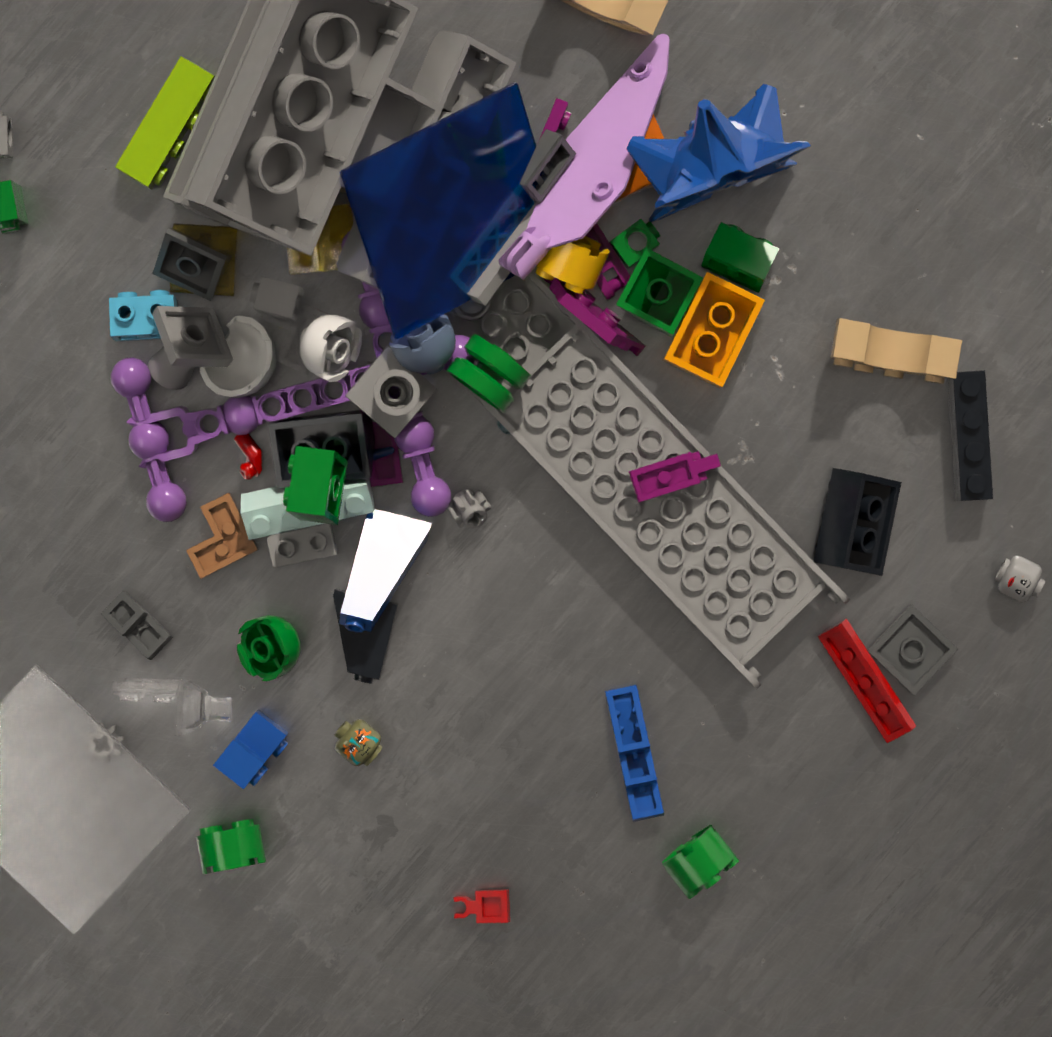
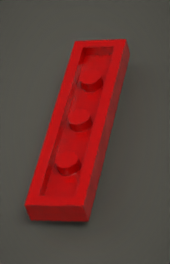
[818,618,916,743]

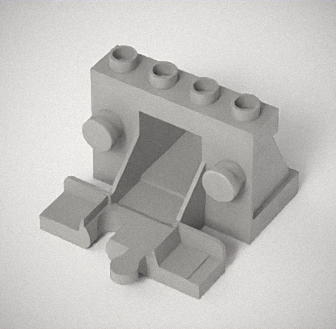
[163,0,517,303]

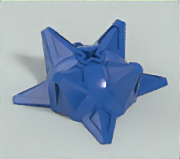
[626,84,811,223]

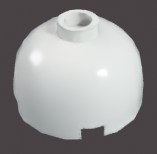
[300,315,362,382]

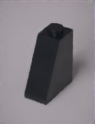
[333,589,398,684]

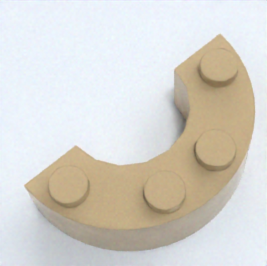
[561,0,668,35]
[830,318,962,384]

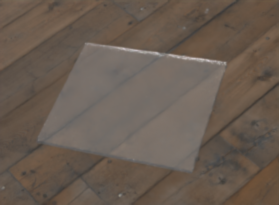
[0,664,191,934]

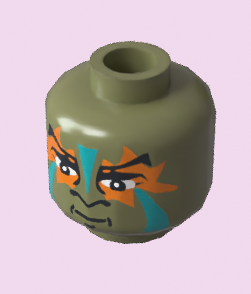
[334,719,383,766]

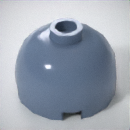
[389,313,456,374]

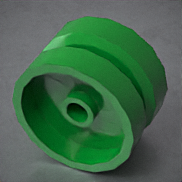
[446,334,531,413]

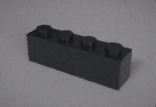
[948,370,993,501]

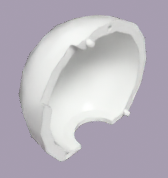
[200,315,276,398]

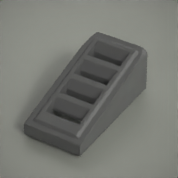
[520,129,576,204]

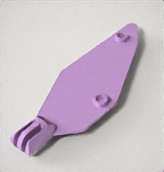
[498,34,670,280]

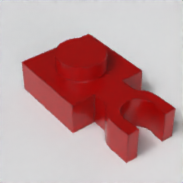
[453,889,510,923]

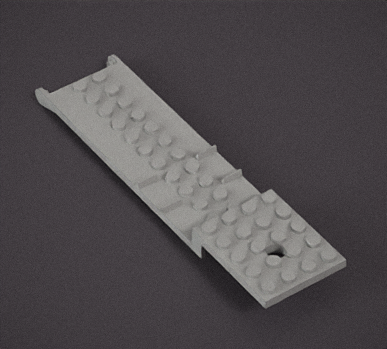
[396,217,850,689]

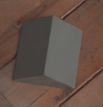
[152,228,232,301]

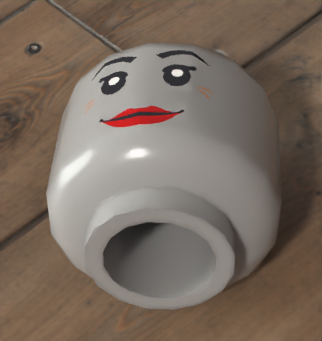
[995,555,1045,603]

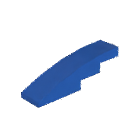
[605,685,664,822]

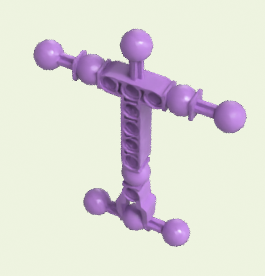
[111,231,477,522]

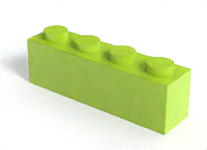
[115,56,215,190]

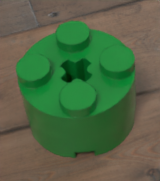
[196,819,266,875]
[662,825,739,899]

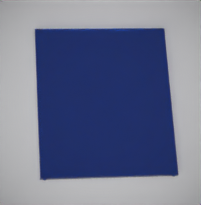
[339,82,543,339]

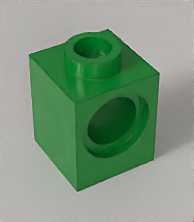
[609,219,661,269]

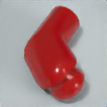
[234,434,262,480]

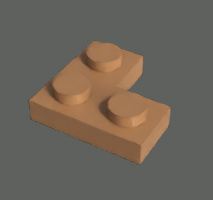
[186,493,259,579]

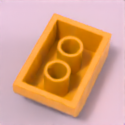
[662,272,765,388]

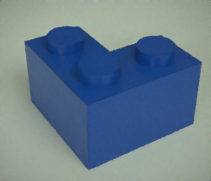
[213,709,288,789]

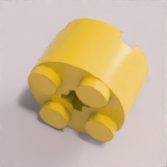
[535,236,610,294]

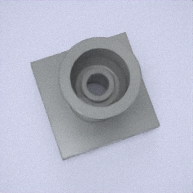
[148,306,233,390]
[345,346,437,438]

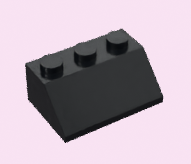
[268,410,375,488]
[814,468,902,576]

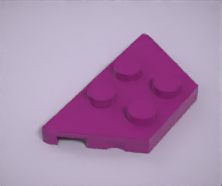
[543,277,646,356]

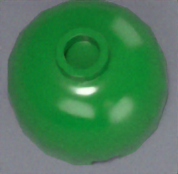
[237,615,301,682]

